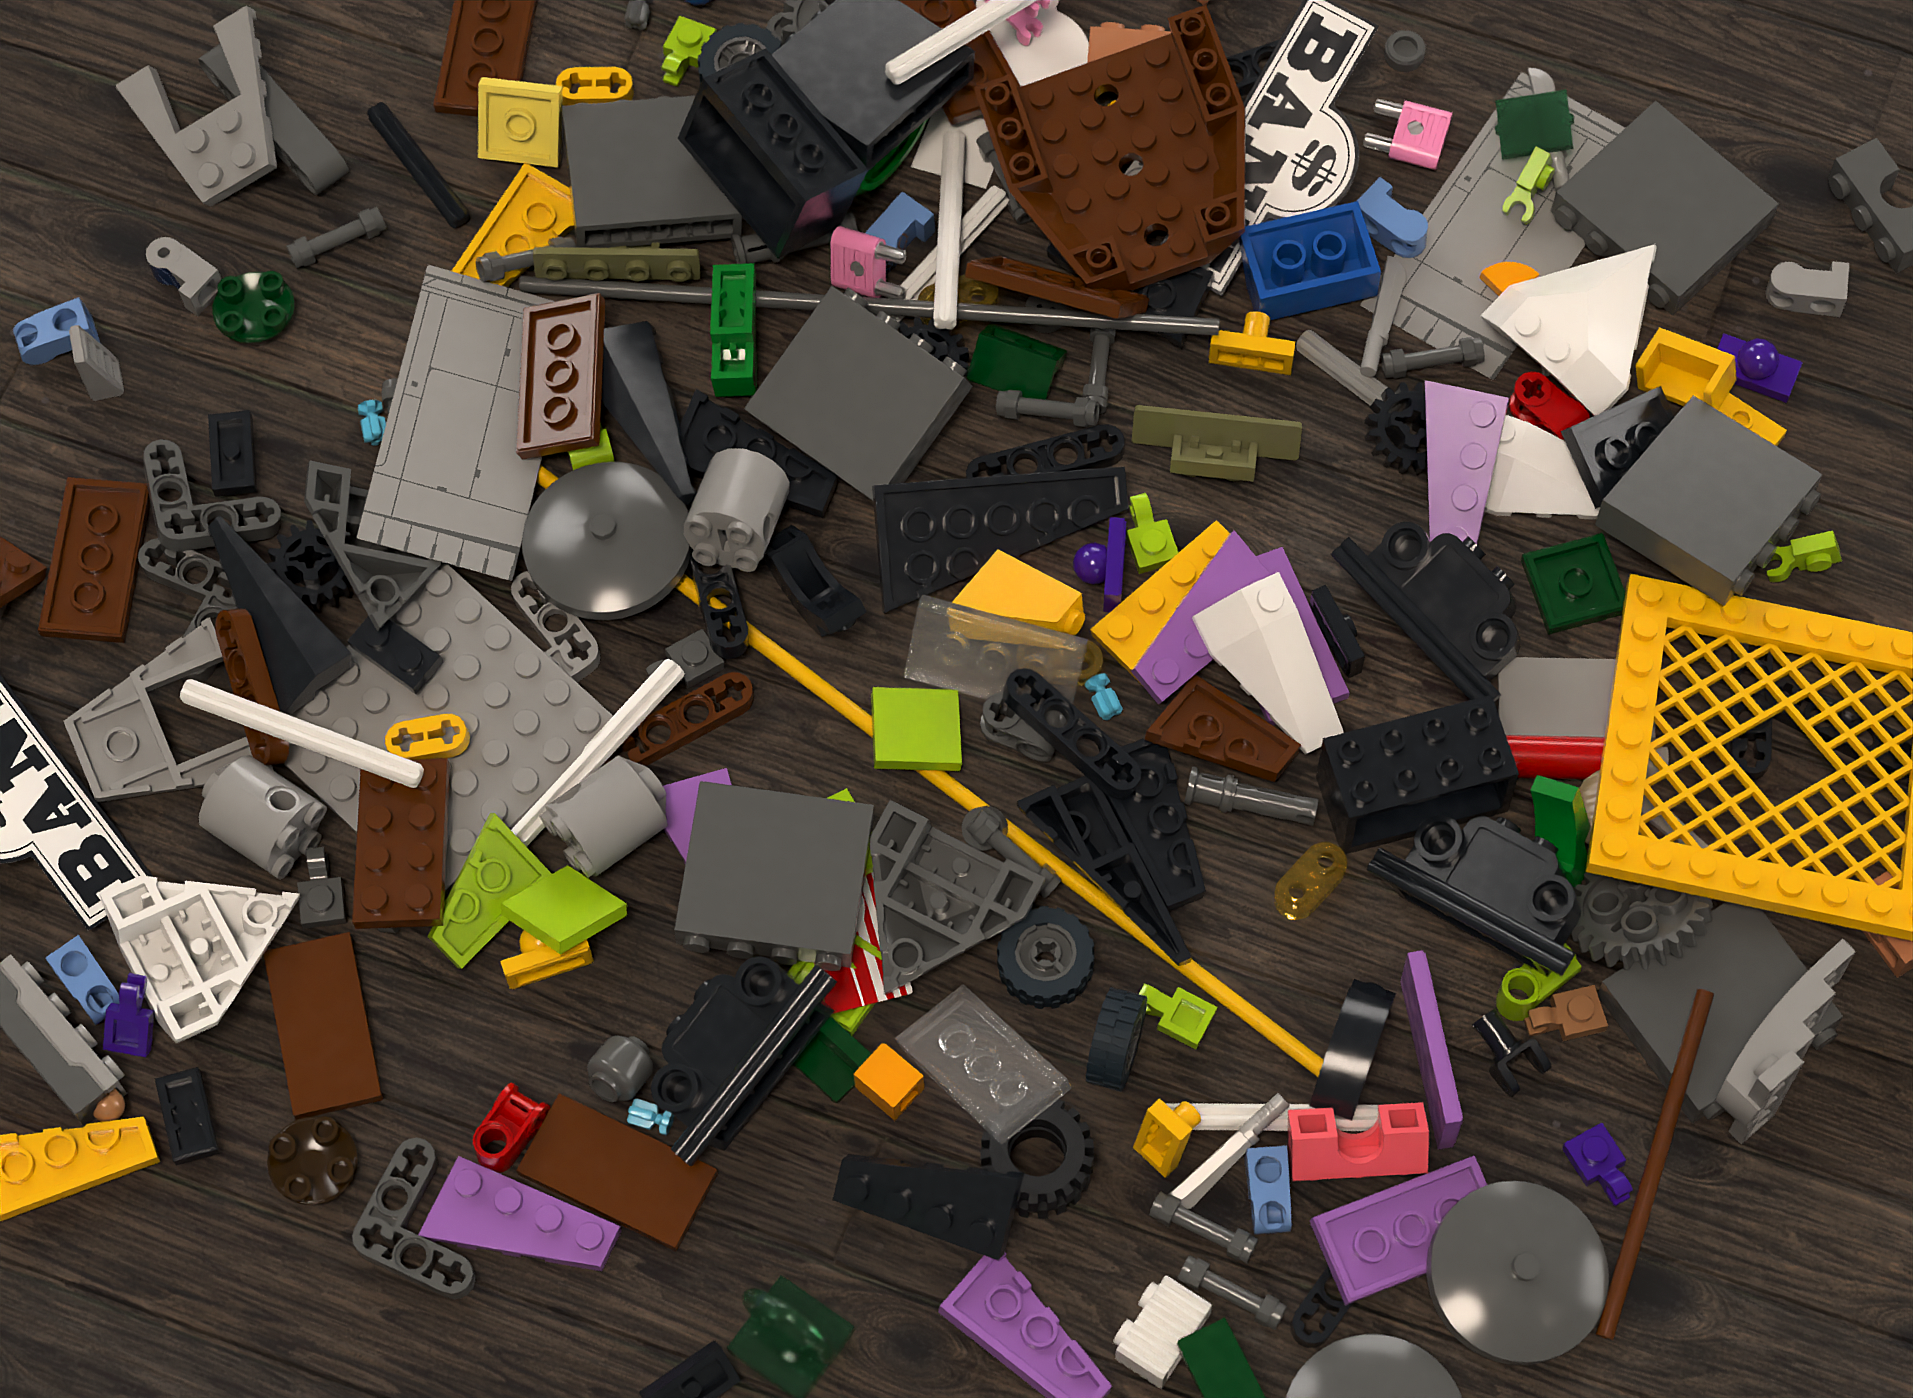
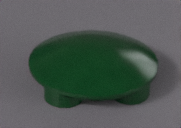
[212,271,295,343]

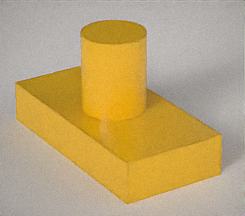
[1209,311,1296,375]
[1133,1099,1201,1178]

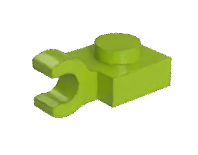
[661,16,716,87]
[1502,147,1555,225]
[1126,493,1178,574]
[1767,530,1842,582]
[1139,984,1218,1050]

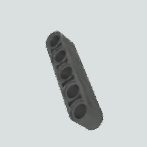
[198,44,349,195]

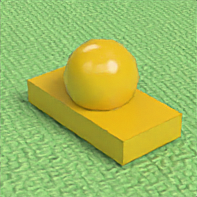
[500,930,594,990]

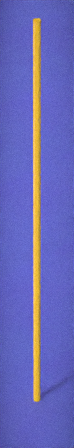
[536,464,1324,1077]

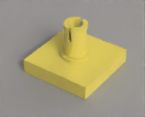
[478,77,562,167]

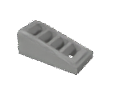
[69,325,124,401]

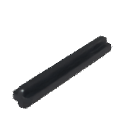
[367,102,470,229]

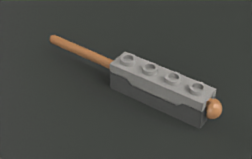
[0,954,127,1127]

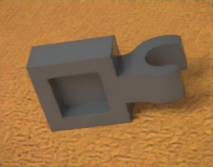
[645,629,724,689]
[297,847,347,929]

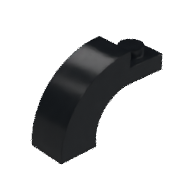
[763,525,866,637]
[1309,979,1396,1121]

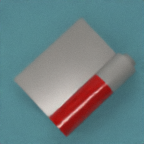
[1498,657,1669,780]

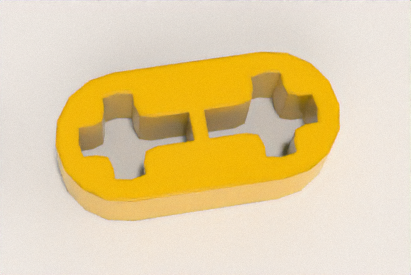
[556,67,634,106]
[385,714,470,760]

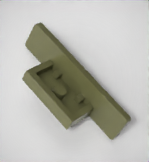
[533,242,700,282]
[1132,405,1302,482]

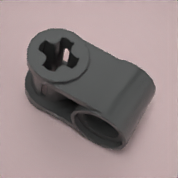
[980,692,1066,762]

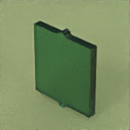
[1494,89,1575,160]

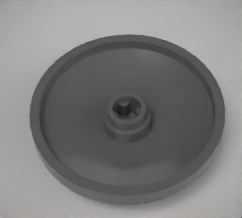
[522,462,692,620]
[1426,1181,1609,1365]
[1286,1334,1462,1398]

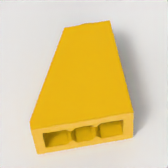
[948,550,1085,648]

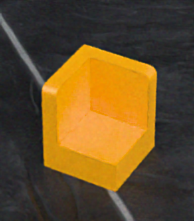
[853,1043,924,1121]

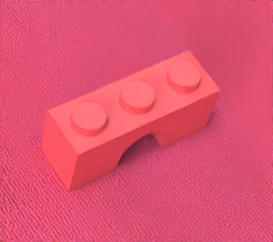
[1288,1102,1429,1181]

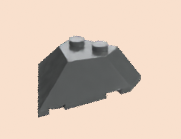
[304,461,444,632]
[869,800,1046,995]

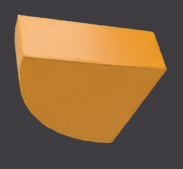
[1479,262,1539,296]

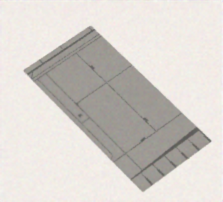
[1361,73,1625,380]
[357,265,555,581]

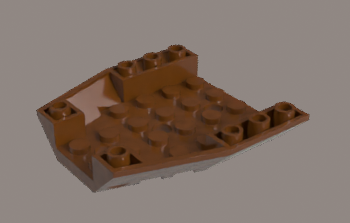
[973,5,1246,291]

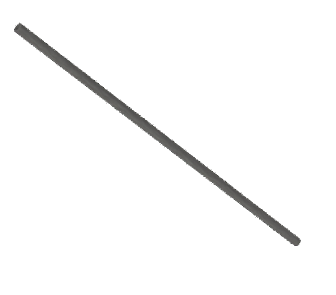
[519,276,1220,336]

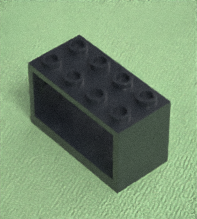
[678,48,868,259]
[1316,695,1519,855]

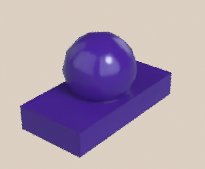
[1717,333,1803,403]
[1073,517,1127,612]

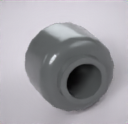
[587,1035,654,1102]

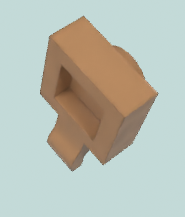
[1524,985,1608,1041]

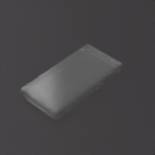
[903,595,1088,722]
[895,984,1072,1144]

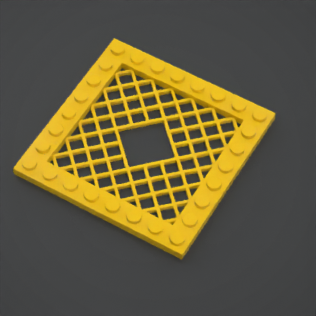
[1585,574,1913,941]

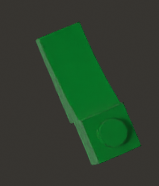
[710,263,758,397]
[1531,775,1591,887]

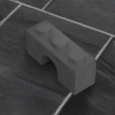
[1828,138,1913,274]

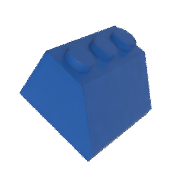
[1239,201,1381,320]

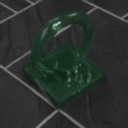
[727,1275,855,1398]

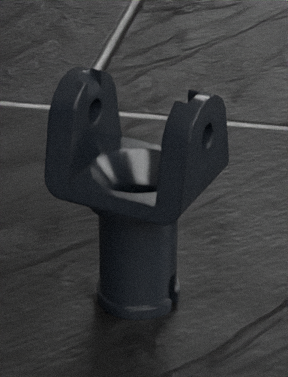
[1472,1008,1552,1097]

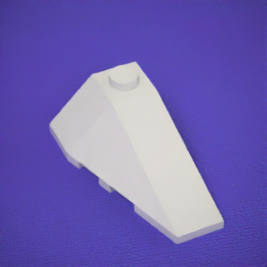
[1485,415,1600,520]
[1192,572,1344,755]

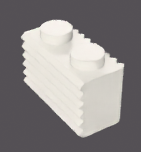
[1113,1275,1212,1389]

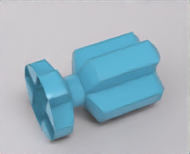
[357,400,386,446]
[1084,673,1123,720]
[627,1098,674,1136]

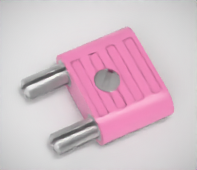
[1363,99,1453,170]
[831,226,907,299]

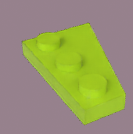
[428,813,552,969]

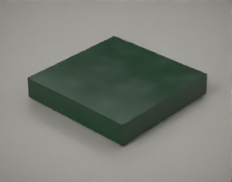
[1521,533,1625,635]

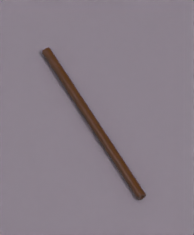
[1596,989,1714,1340]

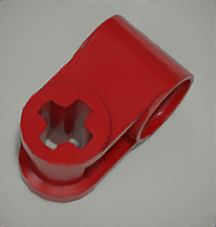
[1509,372,1591,441]
[473,1082,550,1173]

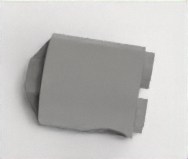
[684,448,790,572]
[199,755,327,880]
[539,755,668,877]

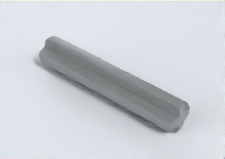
[1296,330,1401,413]

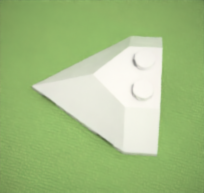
[1481,244,1657,416]
[100,876,300,1043]

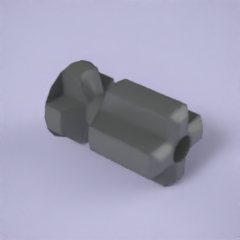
[624,0,653,30]

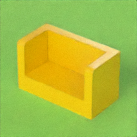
[1636,327,1737,410]

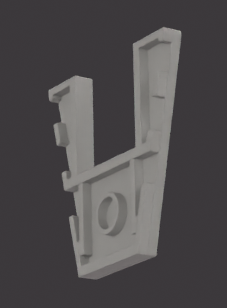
[116,6,277,207]
[64,617,274,802]

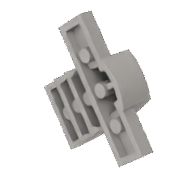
[1715,939,1856,1144]

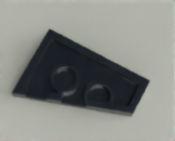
[1561,386,1675,509]

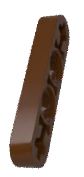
[215,608,289,766]
[604,672,754,766]

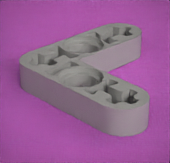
[511,571,600,682]

